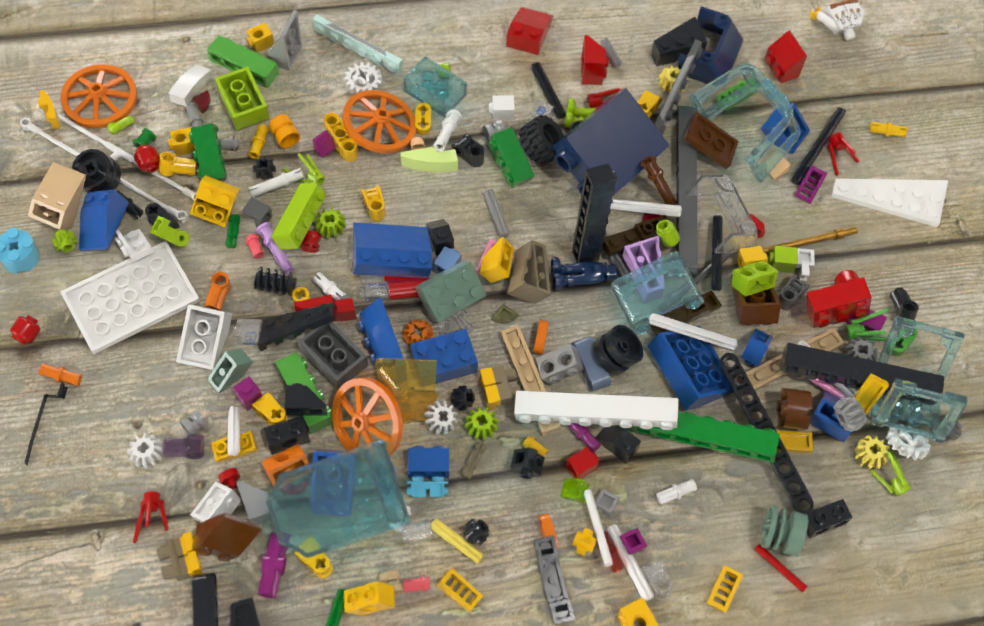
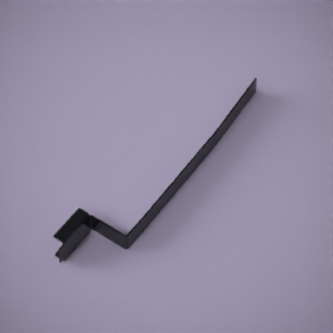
[24,381,68,466]

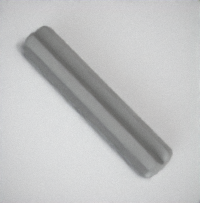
[484,189,509,238]

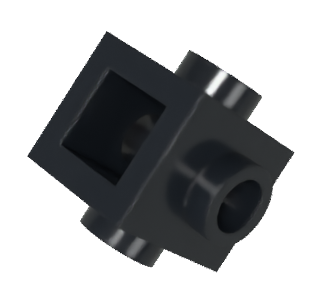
[510,448,545,479]

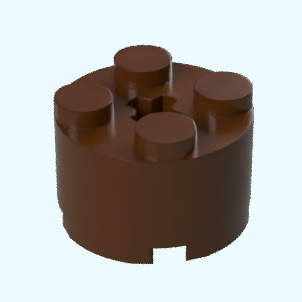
[776,388,812,430]

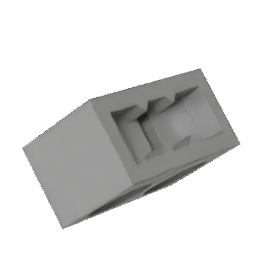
[535,343,584,384]

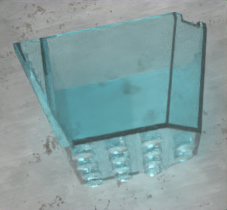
[266,439,412,558]

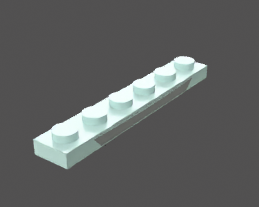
[313,14,403,75]

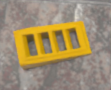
[706,565,744,613]
[436,568,483,612]

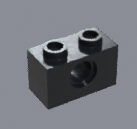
[263,415,310,455]

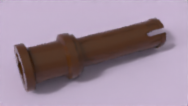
[641,156,677,205]

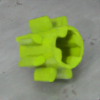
[51,229,78,253]

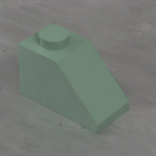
[207,348,253,393]

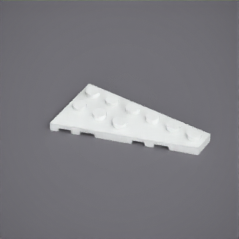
[831,179,948,227]

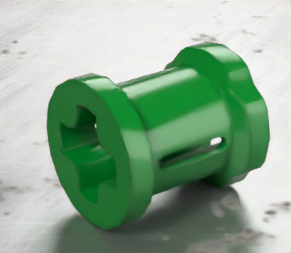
[133,128,157,148]

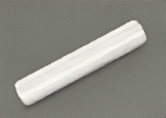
[228,406,240,456]

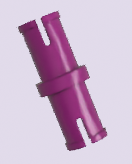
[567,423,601,452]

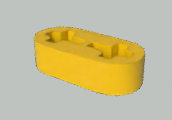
[415,103,431,135]

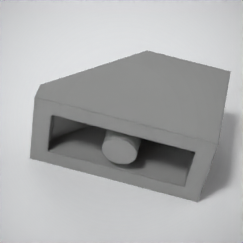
[237,481,277,524]

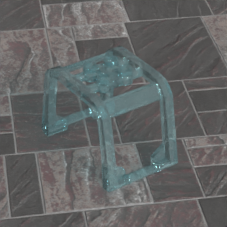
[689,63,801,182]
[871,316,967,443]

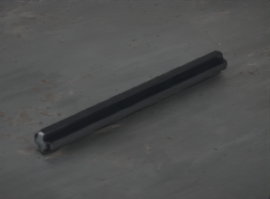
[791,107,846,185]

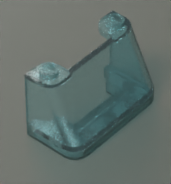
[611,252,704,335]

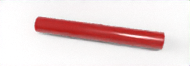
[754,544,808,593]

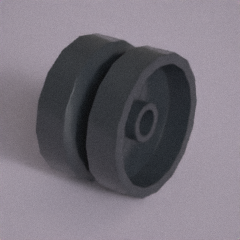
[72,149,121,192]
[593,325,643,375]

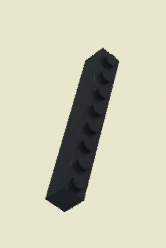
[572,163,618,263]
[780,343,945,405]

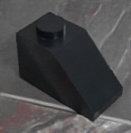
[426,219,454,256]
[284,383,327,416]
[596,425,641,464]

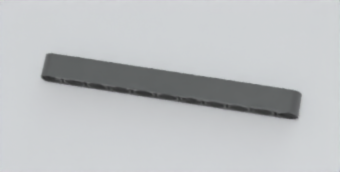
[676,106,698,276]

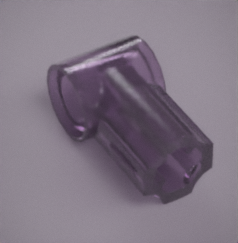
[162,434,205,459]

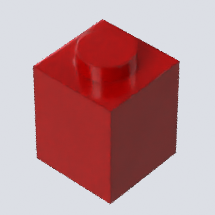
[566,447,599,482]

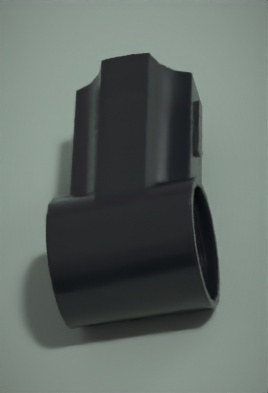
[890,287,919,326]

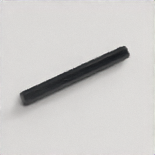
[711,215,723,291]

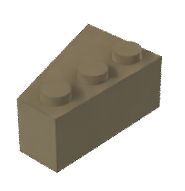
[507,240,551,304]

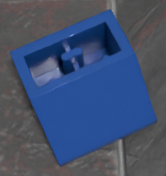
[810,391,851,443]

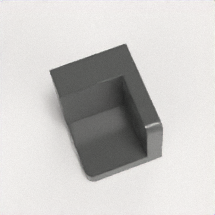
[242,197,273,227]

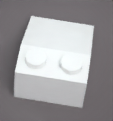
[176,305,233,370]

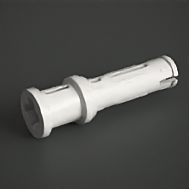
[433,109,462,152]

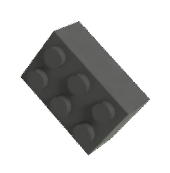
[298,322,368,390]

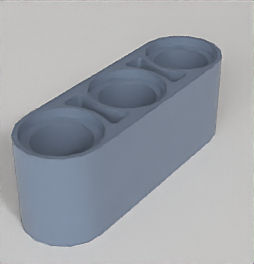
[572,336,611,392]

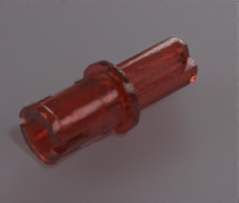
[595,531,623,573]

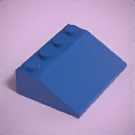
[353,222,432,278]
[648,326,735,411]

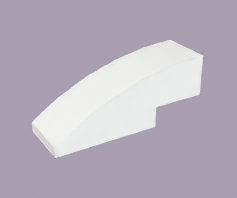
[169,65,213,107]

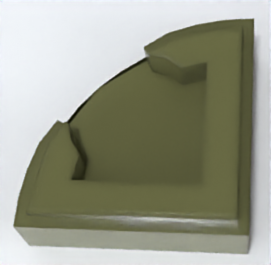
[492,304,519,324]

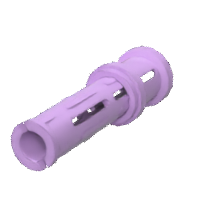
[256,222,294,275]

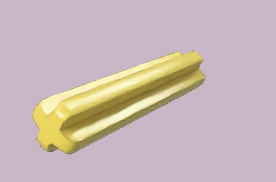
[430,519,484,563]

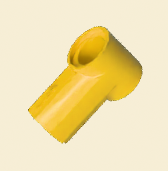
[158,152,196,176]

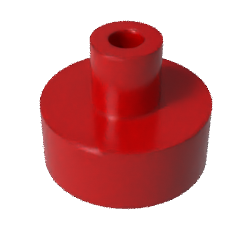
[218,468,241,489]

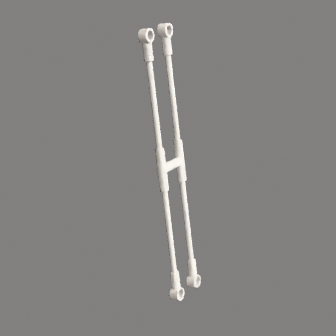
[20,104,197,224]

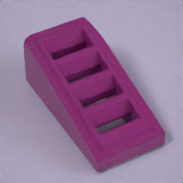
[794,165,828,204]

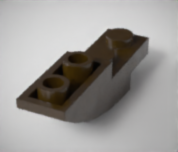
[602,215,668,257]
[648,290,722,336]

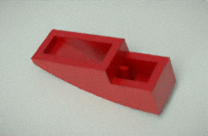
[293,295,356,322]

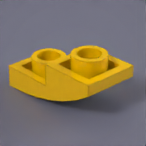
[38,90,61,129]
[211,430,258,462]

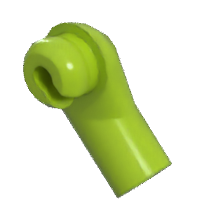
[107,115,134,134]

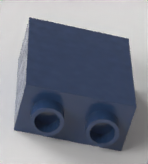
[552,88,670,196]

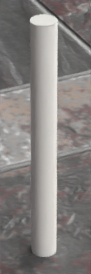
[583,489,613,567]

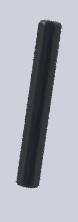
[531,62,566,119]

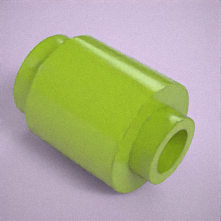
[656,220,680,247]

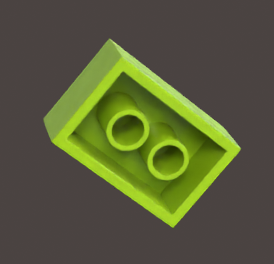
[215,67,270,131]

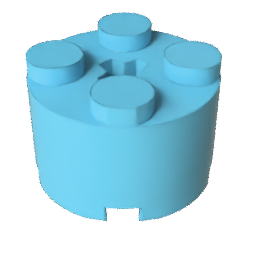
[0,228,39,273]

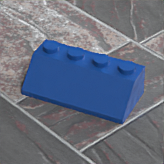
[358,298,407,387]

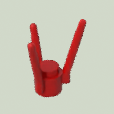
[587,88,624,108]
[827,132,859,176]
[133,491,169,543]

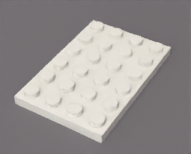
[60,241,200,355]

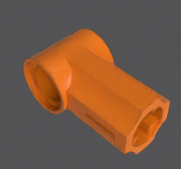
[204,272,231,311]

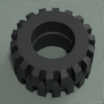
[519,115,564,165]

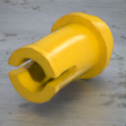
[522,436,549,457]

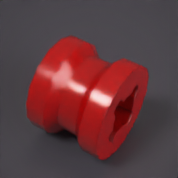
[301,231,321,253]

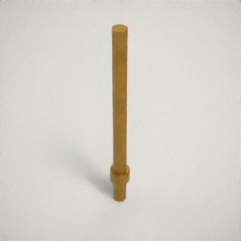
[762,227,858,254]

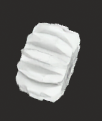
[424,401,458,435]
[127,433,164,469]

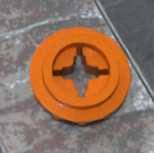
[403,318,434,345]

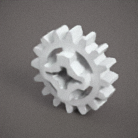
[344,62,382,94]
[886,424,931,460]

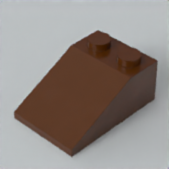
[731,274,781,325]
[191,513,263,562]

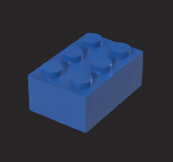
[410,329,478,388]

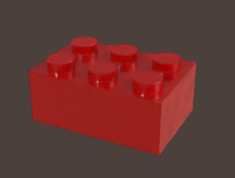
[806,277,872,328]

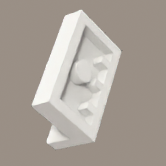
[115,229,154,262]
[190,482,241,522]

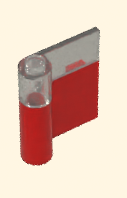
[360,275,432,302]

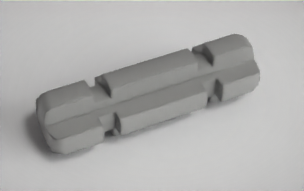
[600,38,622,68]

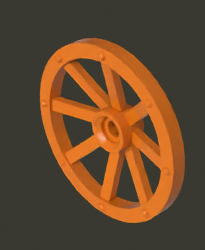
[61,64,137,128]
[342,90,416,153]
[332,377,403,462]

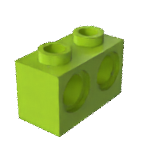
[731,260,778,297]

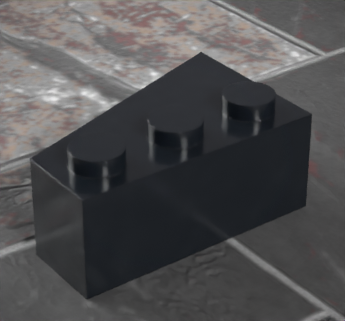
[651,17,708,67]

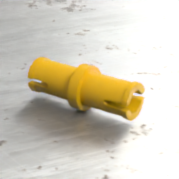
[869,121,908,138]
[248,124,269,159]

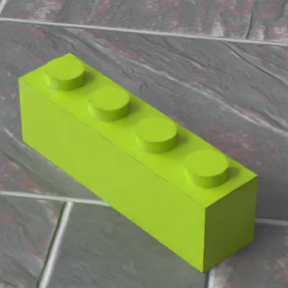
[271,182,326,250]

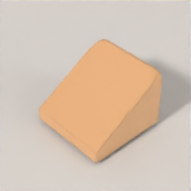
[763,153,791,180]

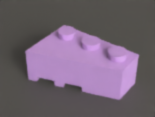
[622,236,665,304]

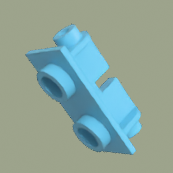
[407,476,448,497]

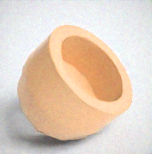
[410,137,425,150]

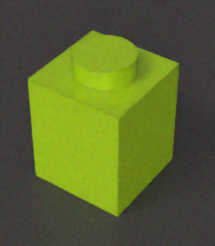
[768,246,798,273]

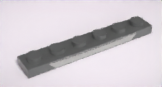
[655,39,703,136]

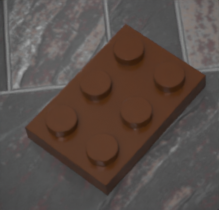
[684,112,739,169]

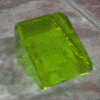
[560,478,589,503]

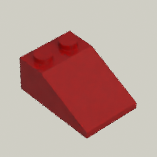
[506,7,553,56]

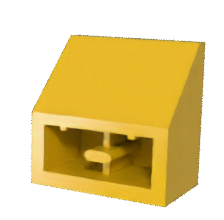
[190,175,240,227]

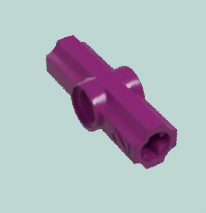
[258,531,289,599]

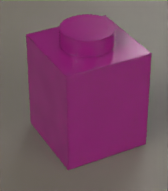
[233,376,262,411]

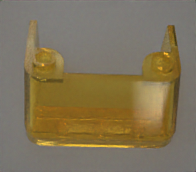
[374,358,437,424]

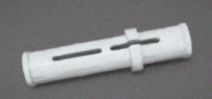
[248,168,304,198]

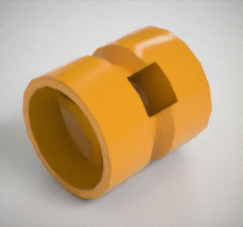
[268,114,301,149]

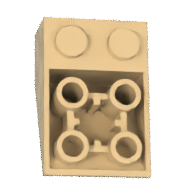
[28,162,86,230]

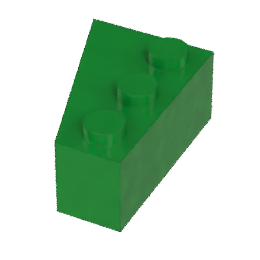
[189,123,227,180]
[486,127,535,188]

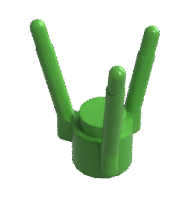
[847,308,889,341]

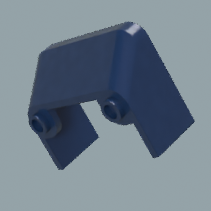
[677,6,743,88]

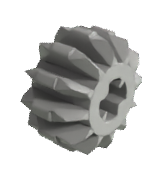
[844,336,878,361]
[834,396,867,432]

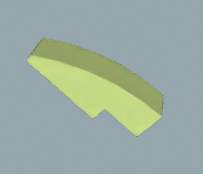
[400,147,458,172]

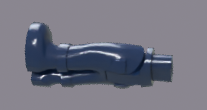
[551,257,617,290]

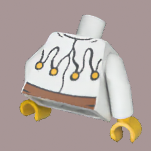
[810,0,865,41]

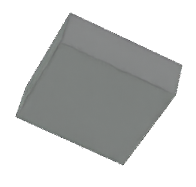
[595,488,620,517]

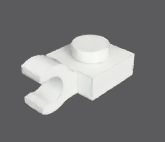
[796,248,815,282]

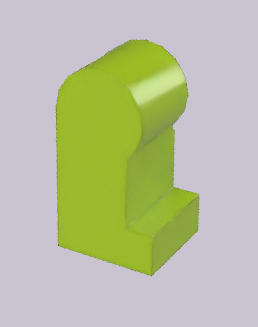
[150,216,190,247]

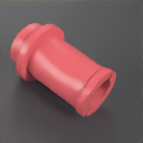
[246,234,265,259]
[403,575,430,593]

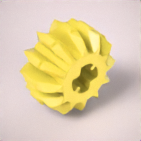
[659,65,688,93]
[855,435,890,470]

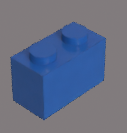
[408,446,449,478]

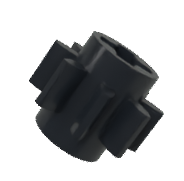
[253,157,276,181]
[450,385,475,410]
[463,518,489,545]

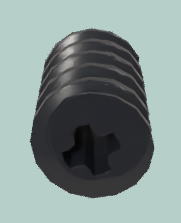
[254,266,297,296]

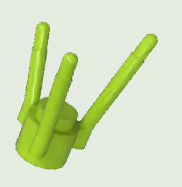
[282,153,325,185]
[870,449,911,496]

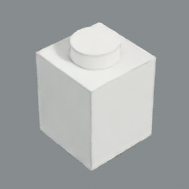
[489,95,514,120]

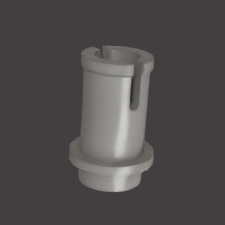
[218,136,240,150]

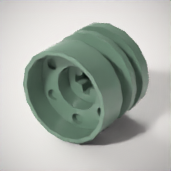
[761,505,808,557]

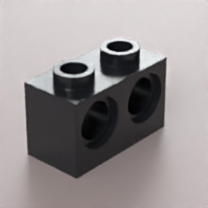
[806,499,853,539]

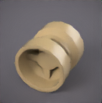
[379,570,404,597]

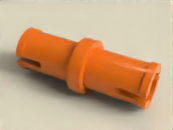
[39,363,82,386]

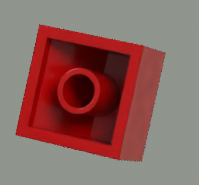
[764,30,807,84]
[581,35,609,85]

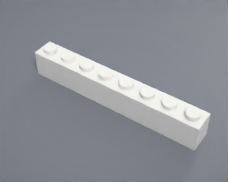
[514,391,678,430]

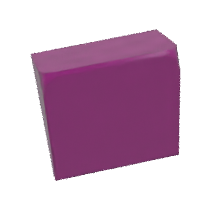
[312,130,335,158]
[619,528,647,555]

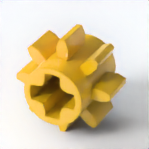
[572,528,597,556]

